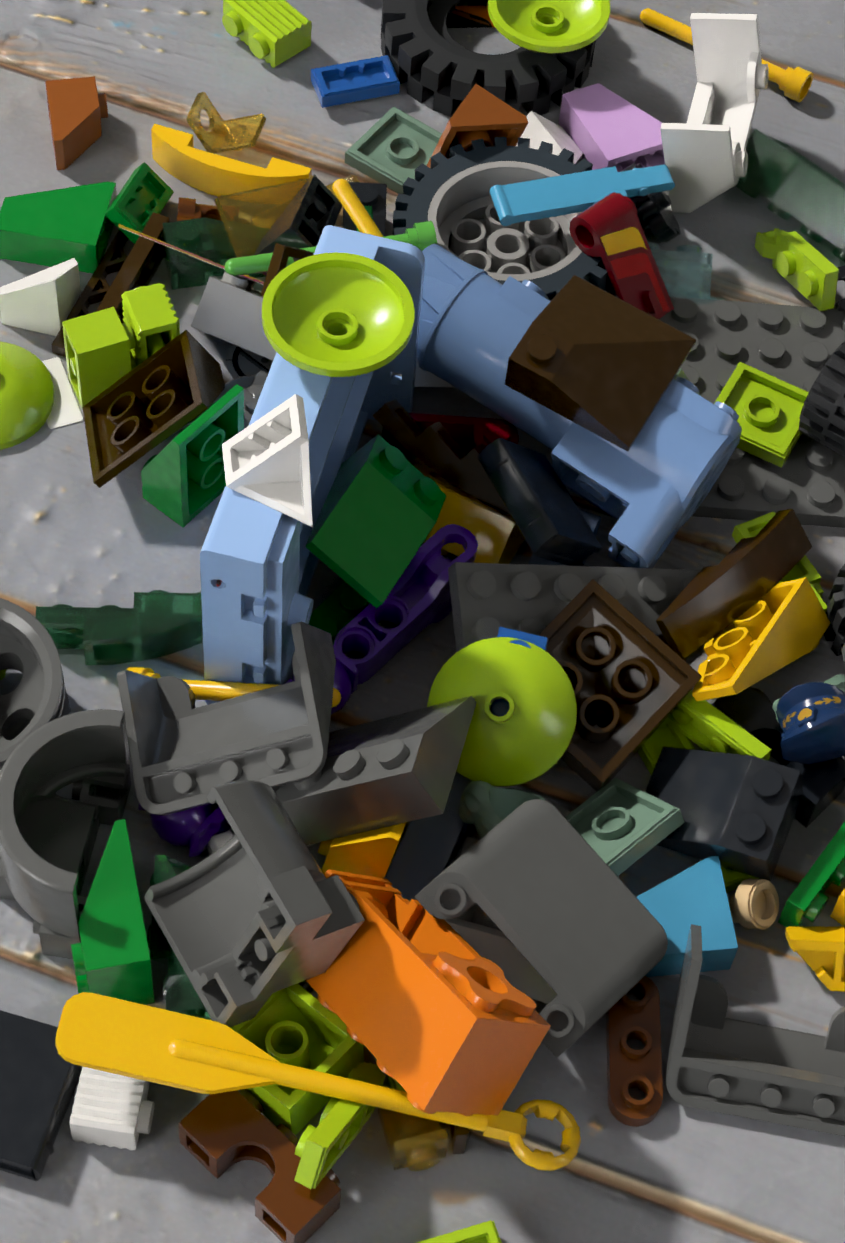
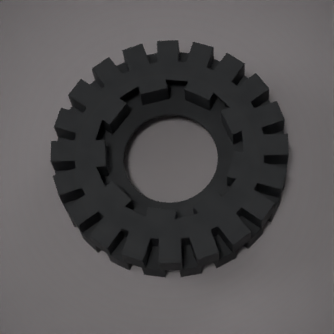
[381,0,596,117]

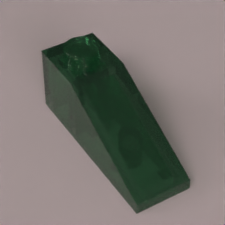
[162,217,268,290]

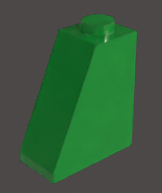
[0,181,117,274]

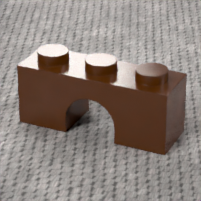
[178,1089,341,1243]

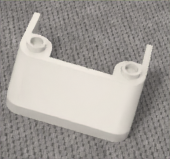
[660,13,769,213]

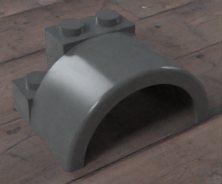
[0,709,132,960]
[144,780,365,1027]

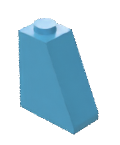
[637,856,738,977]

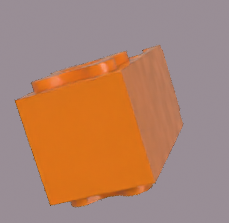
[306,869,551,1116]

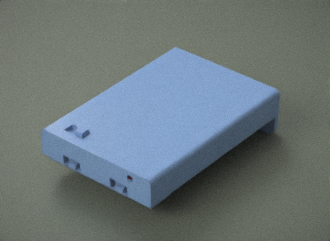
[200,225,425,705]

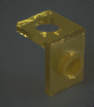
[186,92,266,154]

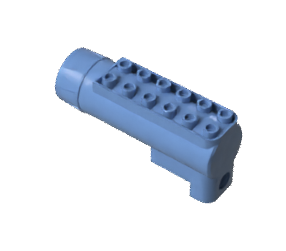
[416,244,742,568]

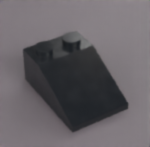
[645,746,803,882]

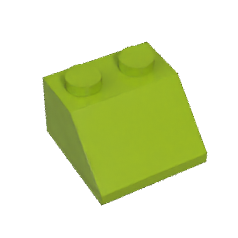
[230,983,364,1135]

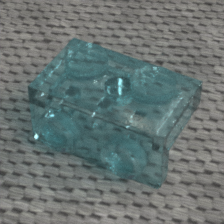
[648,242,713,300]

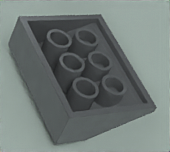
[272,696,477,845]

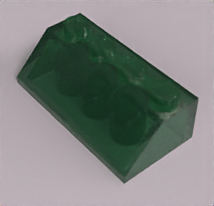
[736,129,845,262]

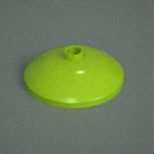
[488,0,610,54]
[262,252,415,377]
[0,341,54,450]
[427,637,577,787]

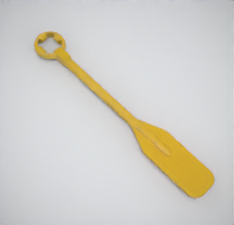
[55,992,581,1171]

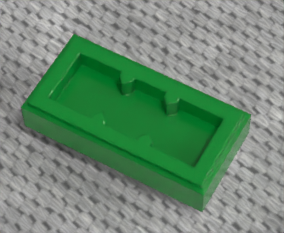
[104,162,174,244]

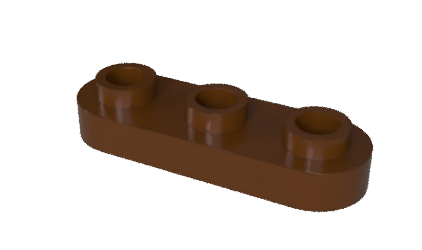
[606,976,663,1127]

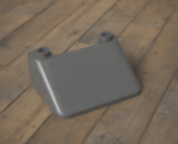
[117,622,336,815]
[414,799,668,1058]

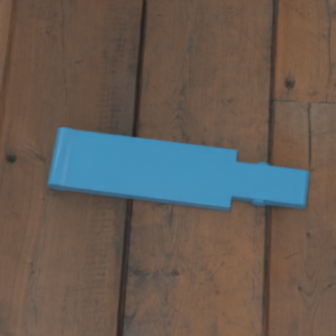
[489,165,675,226]

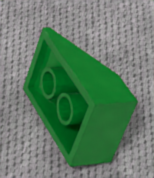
[141,384,244,528]
[305,434,446,608]
[71,819,155,1005]

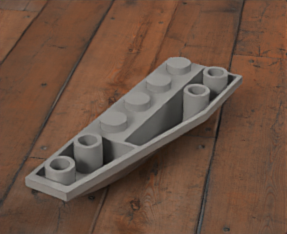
[191,272,454,387]

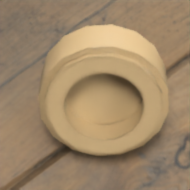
[728,878,779,930]

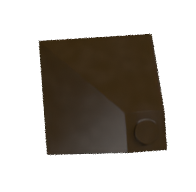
[505,275,696,451]
[82,330,225,488]
[538,579,702,792]

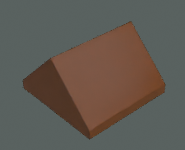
[427,84,528,168]

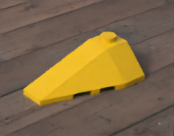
[692,577,830,702]

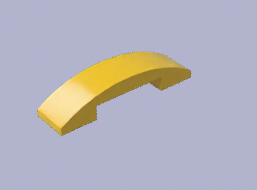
[151,124,312,206]

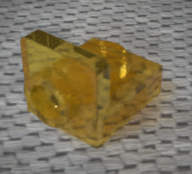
[378,1108,449,1171]

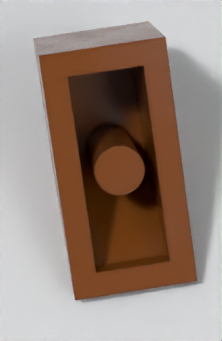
[45,76,108,170]

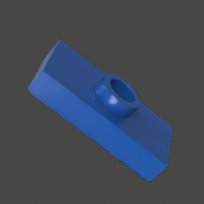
[311,55,400,108]

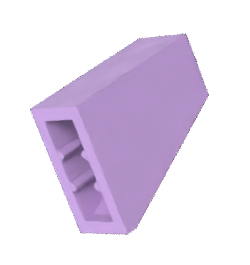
[559,83,665,172]

